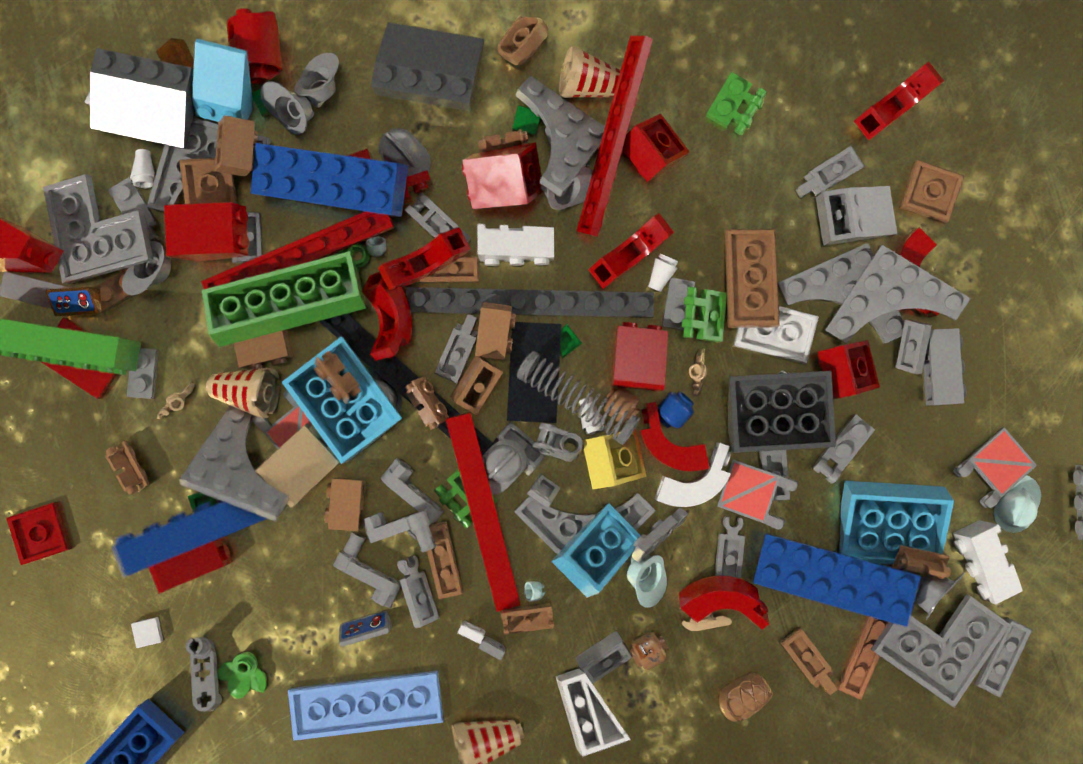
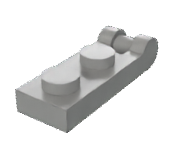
[405,192,472,243]
[812,414,875,484]

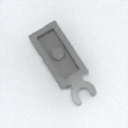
[632,507,688,563]
[715,516,745,579]
[397,556,440,628]

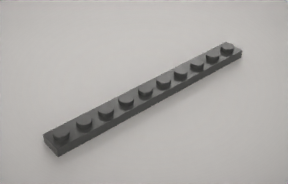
[406,287,654,318]

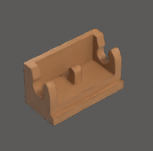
[501,602,554,634]

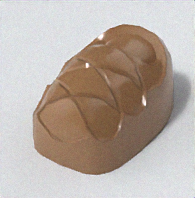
[498,16,548,65]
[719,672,773,722]

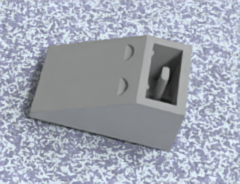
[816,186,897,246]

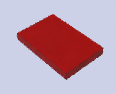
[41,317,117,399]

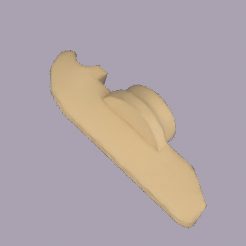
[689,348,707,396]
[157,382,195,419]
[682,613,732,631]

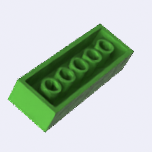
[202,251,366,347]
[0,319,141,375]

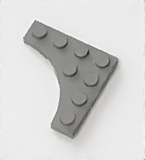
[515,76,605,197]
[147,117,272,212]
[778,243,904,344]
[825,245,971,343]
[180,406,288,521]
[514,493,656,554]

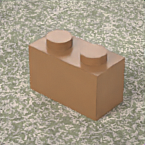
[215,115,258,176]
[475,302,516,360]
[233,329,293,370]
[450,356,503,415]
[324,477,366,531]

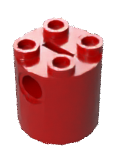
[226,8,282,84]

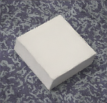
[131,617,164,648]
[458,621,485,644]

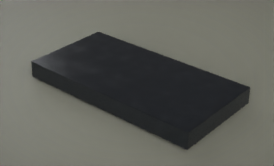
[507,322,561,423]

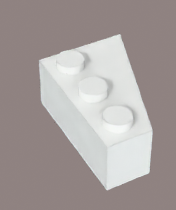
[477,224,554,266]
[953,520,1023,604]
[555,669,631,756]

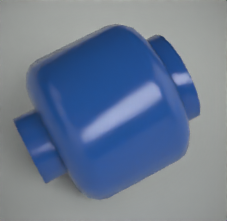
[657,391,694,428]

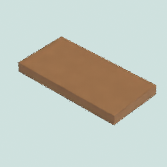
[725,229,780,328]

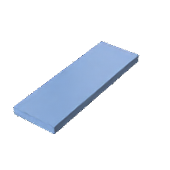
[288,670,444,741]

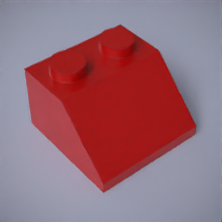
[623,114,690,182]
[818,340,880,399]

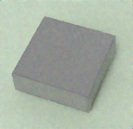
[527,474,560,508]
[479,636,506,660]

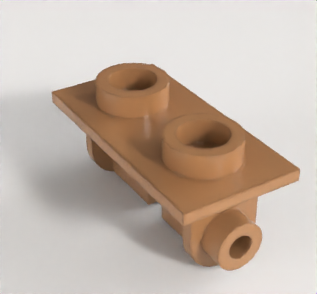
[478,129,528,153]
[314,351,361,404]
[405,376,449,430]
[105,440,149,495]
[892,545,951,579]

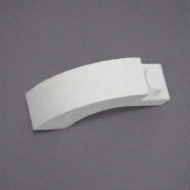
[654,443,731,507]

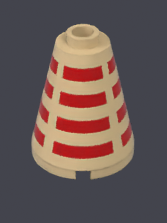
[559,46,621,98]
[206,368,280,418]
[452,720,524,764]

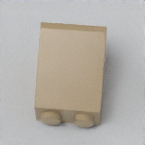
[255,423,340,508]

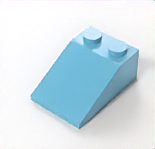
[192,39,254,122]
[551,503,641,597]

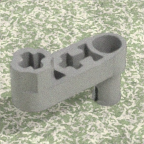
[381,458,444,540]
[362,510,437,552]
[333,532,401,608]
[186,637,222,712]

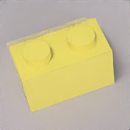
[582,428,647,489]

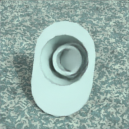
[993,475,1041,533]
[627,555,667,608]

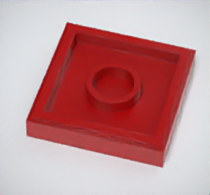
[6,502,72,565]

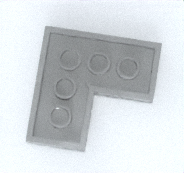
[43,174,154,284]
[871,594,1010,708]

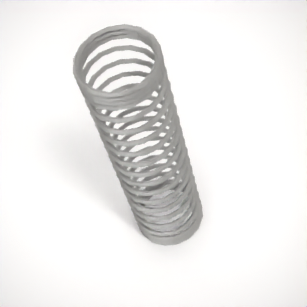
[517,351,640,445]

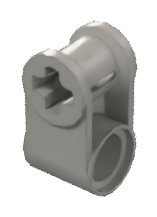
[532,423,583,462]

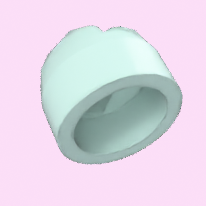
[366,236,387,257]
[524,581,545,602]

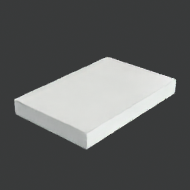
[733,306,819,365]

